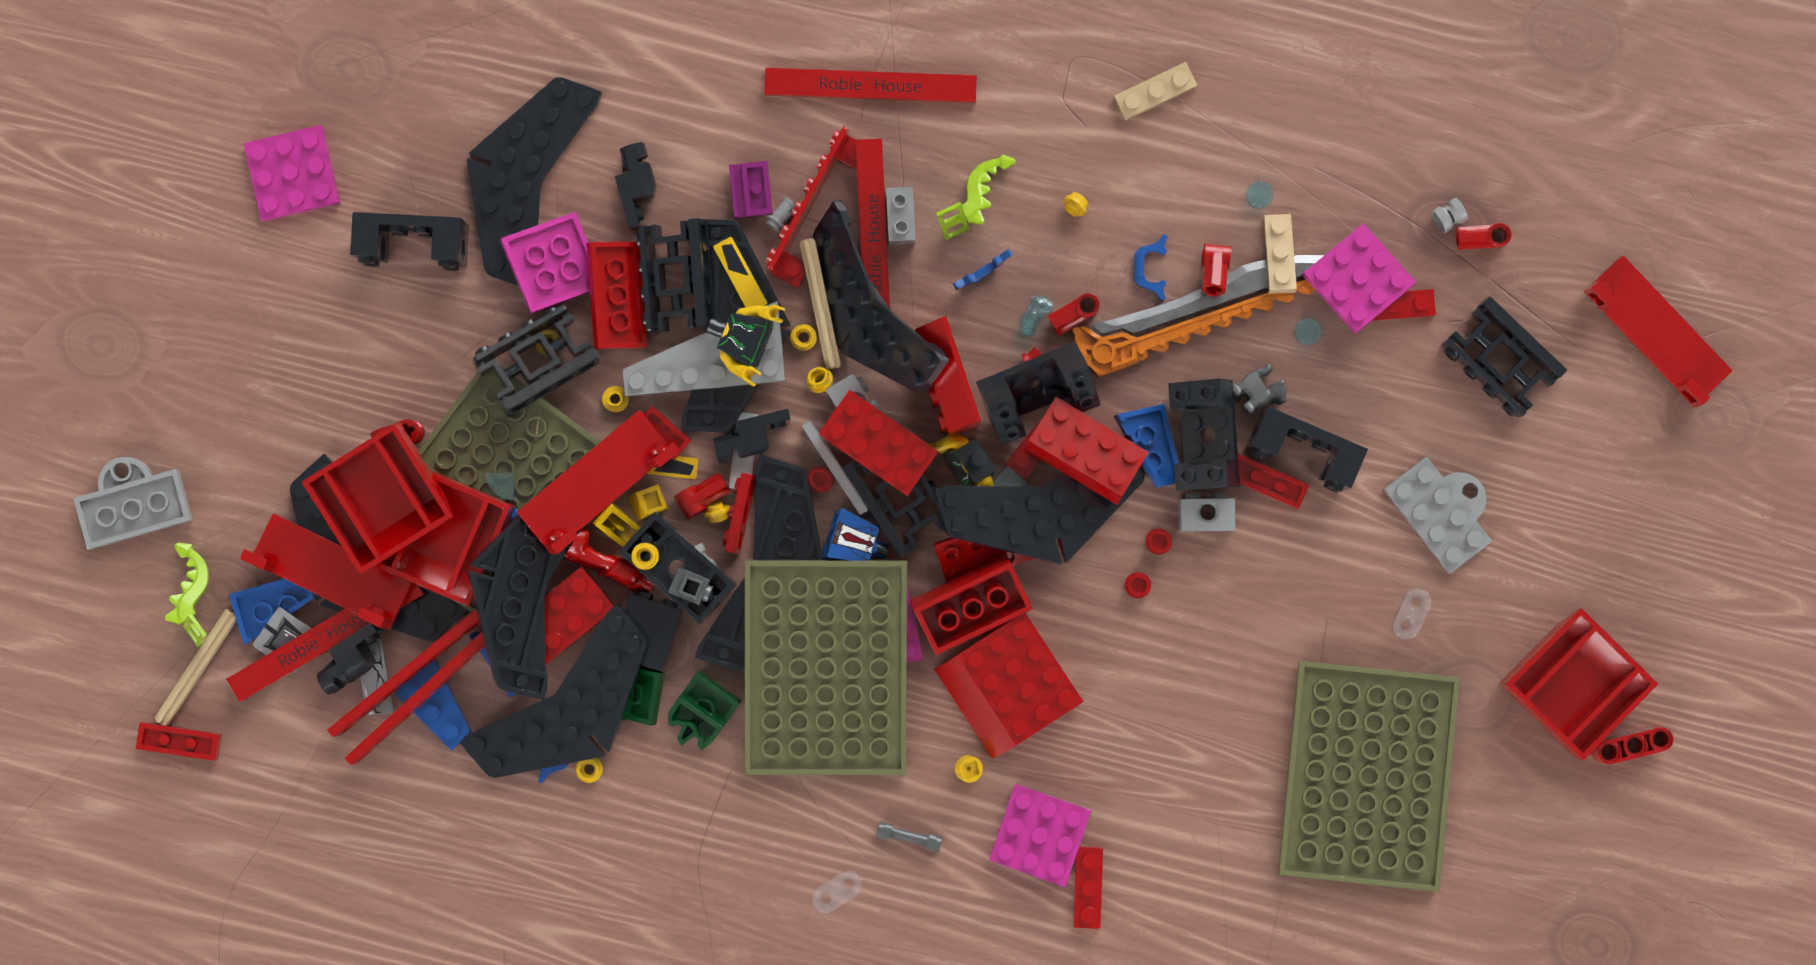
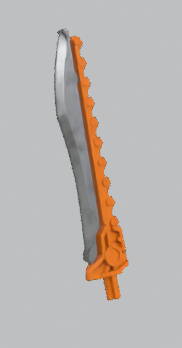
[1072,255,1324,378]

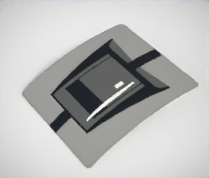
[253,607,312,672]

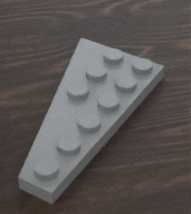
[623,301,786,397]

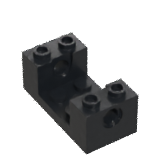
[350,212,469,271]
[976,342,1101,445]
[1168,378,1240,491]
[1245,406,1368,493]
[619,512,738,624]

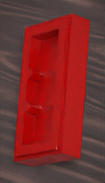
[644,405,692,460]

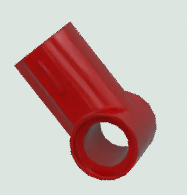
[1456,223,1512,250]
[1201,243,1232,297]
[1047,293,1100,336]
[674,472,731,520]

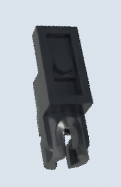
[615,142,657,231]
[713,409,791,463]
[317,623,388,695]

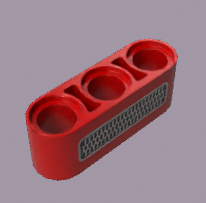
[1591,726,1674,764]

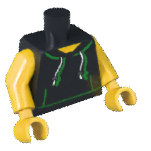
[707,304,785,386]
[928,433,996,486]

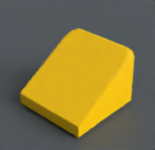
[629,484,668,520]

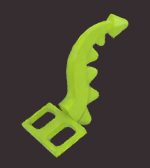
[936,154,1016,240]
[165,543,209,648]

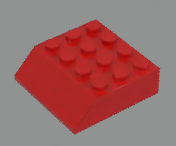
[915,316,981,436]
[302,424,454,575]
[375,470,516,606]
[1499,608,1658,761]
[934,613,1084,759]

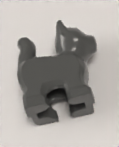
[1233,364,1287,417]

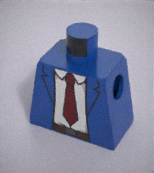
[821,508,889,561]

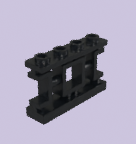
[637,218,715,333]
[1441,296,1567,418]
[473,304,600,418]
[842,460,944,558]

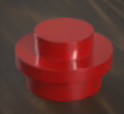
[808,466,834,493]
[1145,528,1172,555]
[1124,572,1151,599]

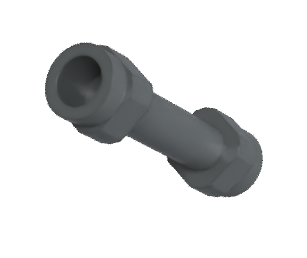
[876,821,942,852]

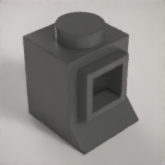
[668,567,713,605]

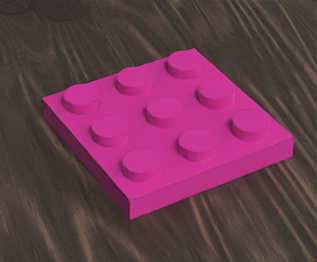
[243,125,341,222]
[500,212,590,315]
[1302,223,1416,334]
[989,784,1092,887]

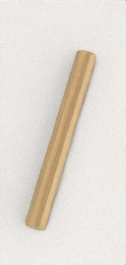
[800,238,841,369]
[155,609,237,726]

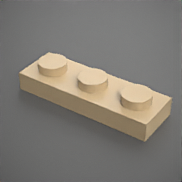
[1114,62,1197,121]
[1263,214,1297,294]

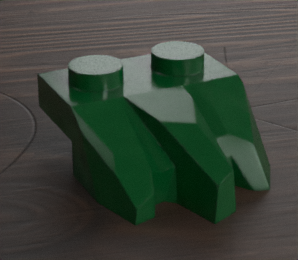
[622,667,665,726]
[668,670,742,751]

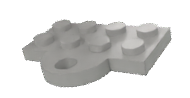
[73,457,193,550]
[1383,457,1492,574]

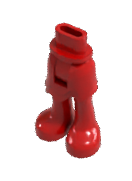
[563,528,654,593]

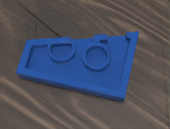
[1113,404,1179,488]
[229,578,314,645]
[395,659,472,751]

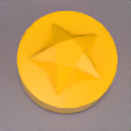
[955,755,983,783]

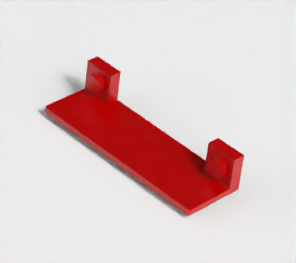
[766,126,857,289]
[1583,256,1732,407]
[517,411,680,554]
[239,514,413,630]

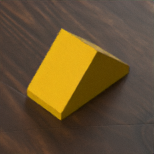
[593,503,641,547]

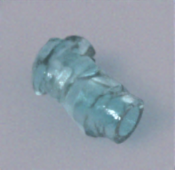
[1019,295,1053,336]

